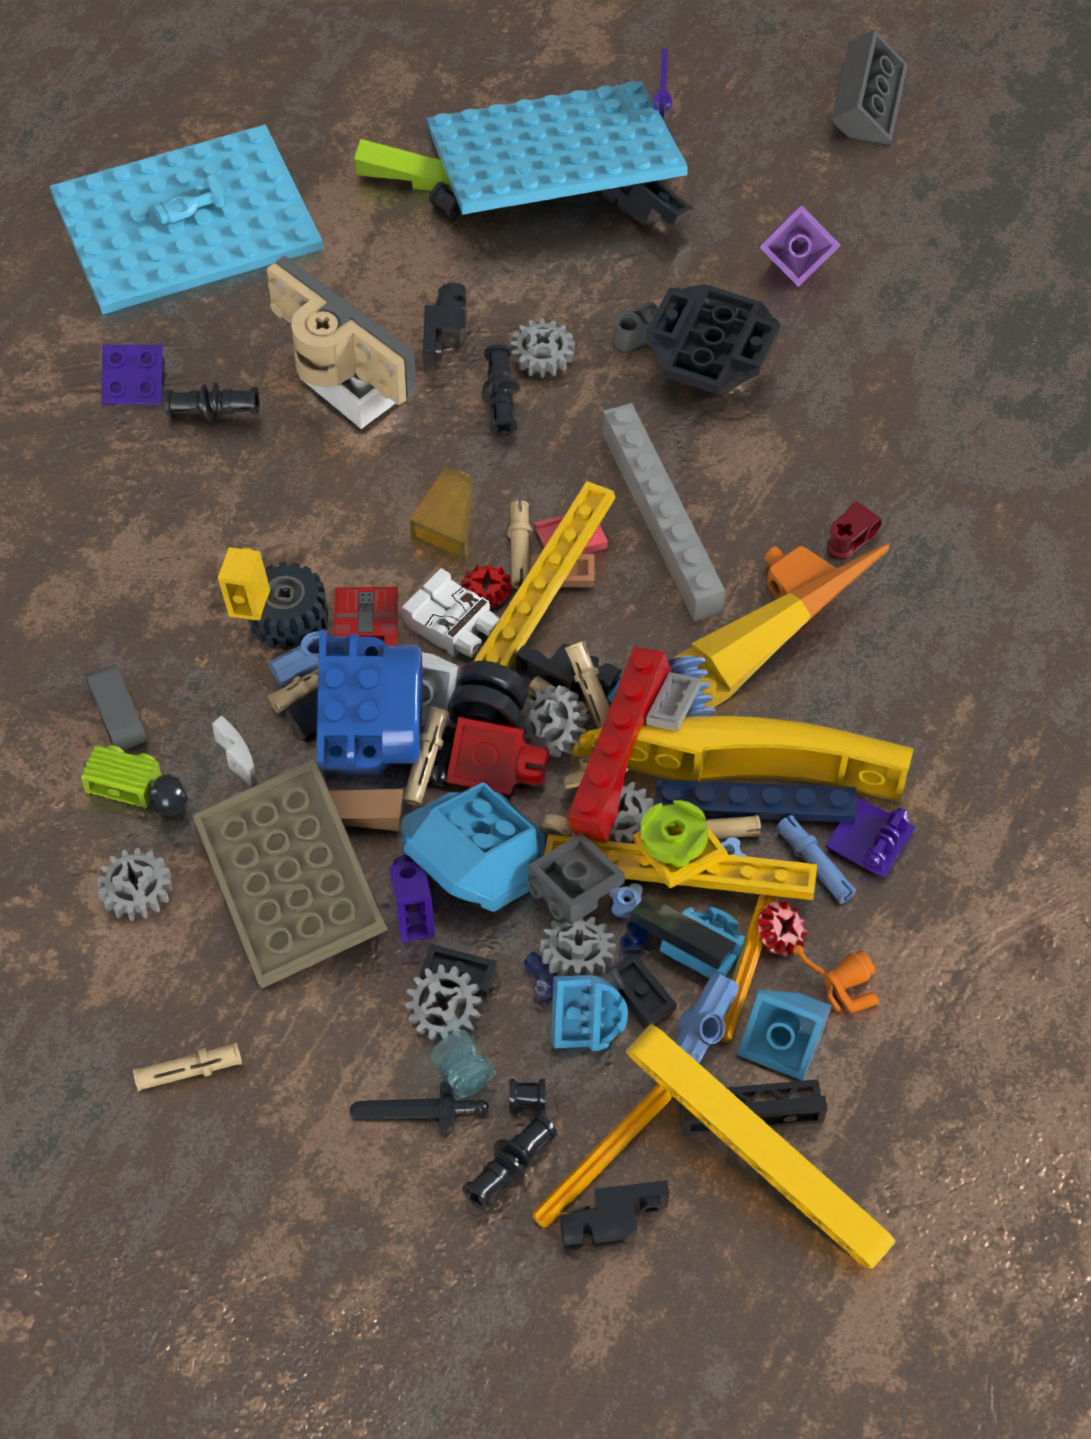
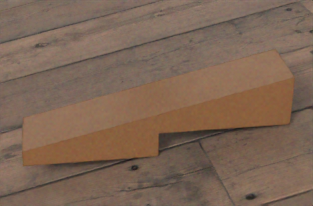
[329,789,403,831]

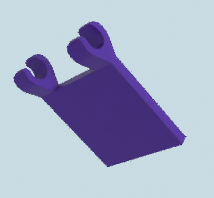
[653,49,672,132]

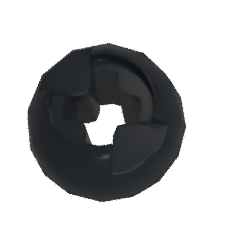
[149,774,188,816]

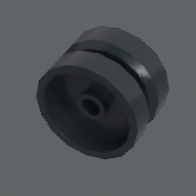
[447,660,529,728]

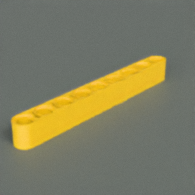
[626,1024,895,1270]

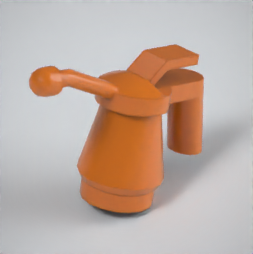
[793,945,880,1014]

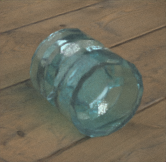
[430,1030,496,1098]

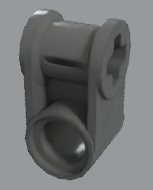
[613,302,658,352]

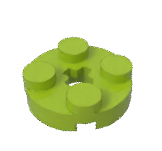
[641,800,708,867]

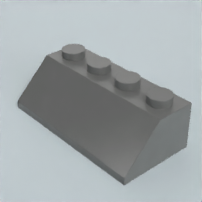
[831,29,908,144]

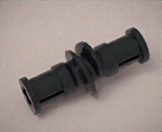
[481,344,520,435]
[164,382,260,422]
[462,1113,558,1210]

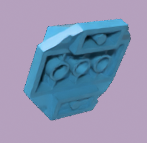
[400,782,545,912]

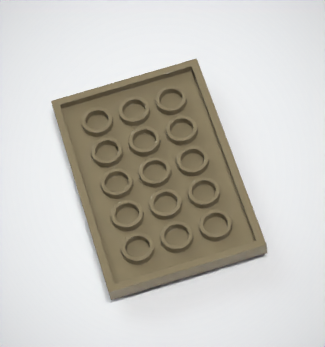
[192,759,388,988]

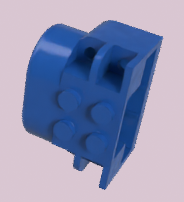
[316,630,423,777]

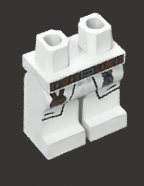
[402,568,500,658]

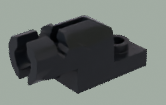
[602,180,694,226]
[423,283,466,370]
[516,643,622,696]
[560,1180,669,1250]

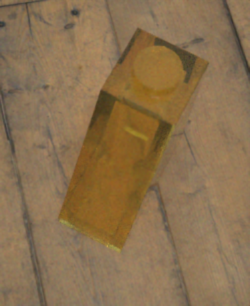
[410,467,474,562]

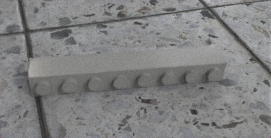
[602,403,726,622]

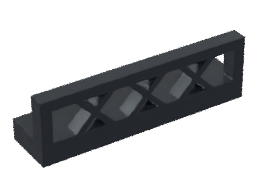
[678,1079,828,1136]

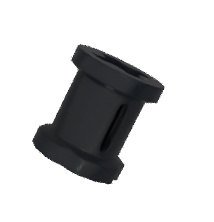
[429,182,462,219]
[509,1079,545,1111]

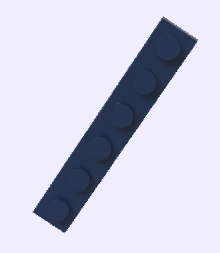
[655,780,856,823]

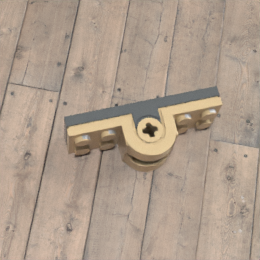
[267,255,416,405]

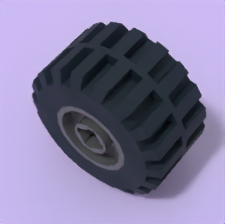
[249,562,328,649]

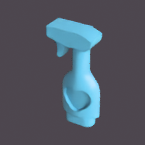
[155,174,225,224]

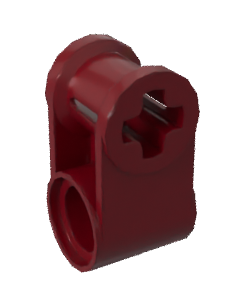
[826,501,883,560]

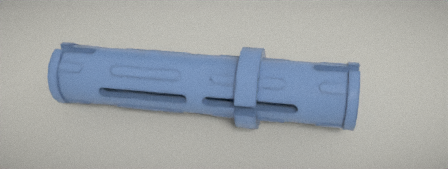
[776,815,857,904]

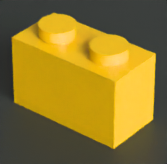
[218,547,270,621]

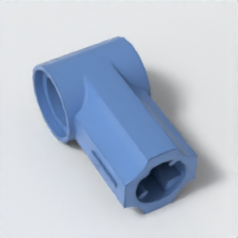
[268,632,319,688]

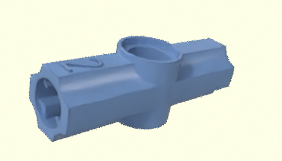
[675,973,739,1063]

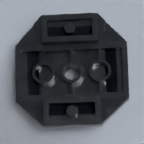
[646,285,781,395]

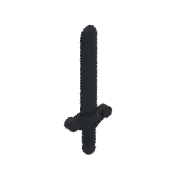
[350,1081,489,1134]

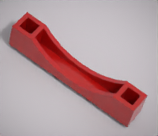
[567,646,672,843]

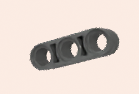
[85,664,147,750]

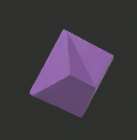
[758,204,841,287]

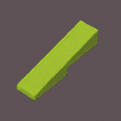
[354,139,453,191]

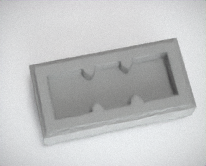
[646,672,700,732]

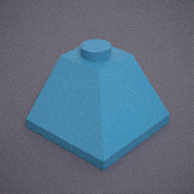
[737,990,832,1081]

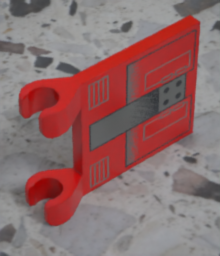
[333,586,398,645]

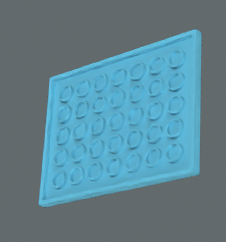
[427,81,688,214]
[50,124,323,315]

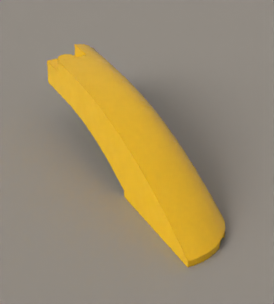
[571,716,914,803]

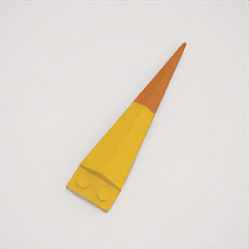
[674,543,889,708]

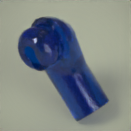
[619,921,649,951]
[523,951,558,999]

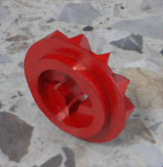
[461,563,512,608]
[758,901,808,956]

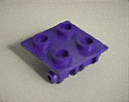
[101,345,165,404]
[825,796,916,878]

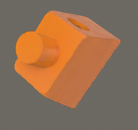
[764,546,837,600]

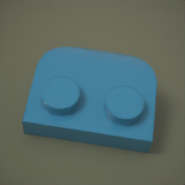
[659,907,744,978]
[550,975,628,1051]

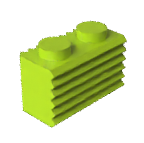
[81,745,161,809]

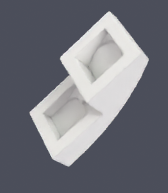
[212,716,257,787]

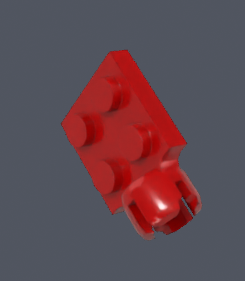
[446,717,549,795]

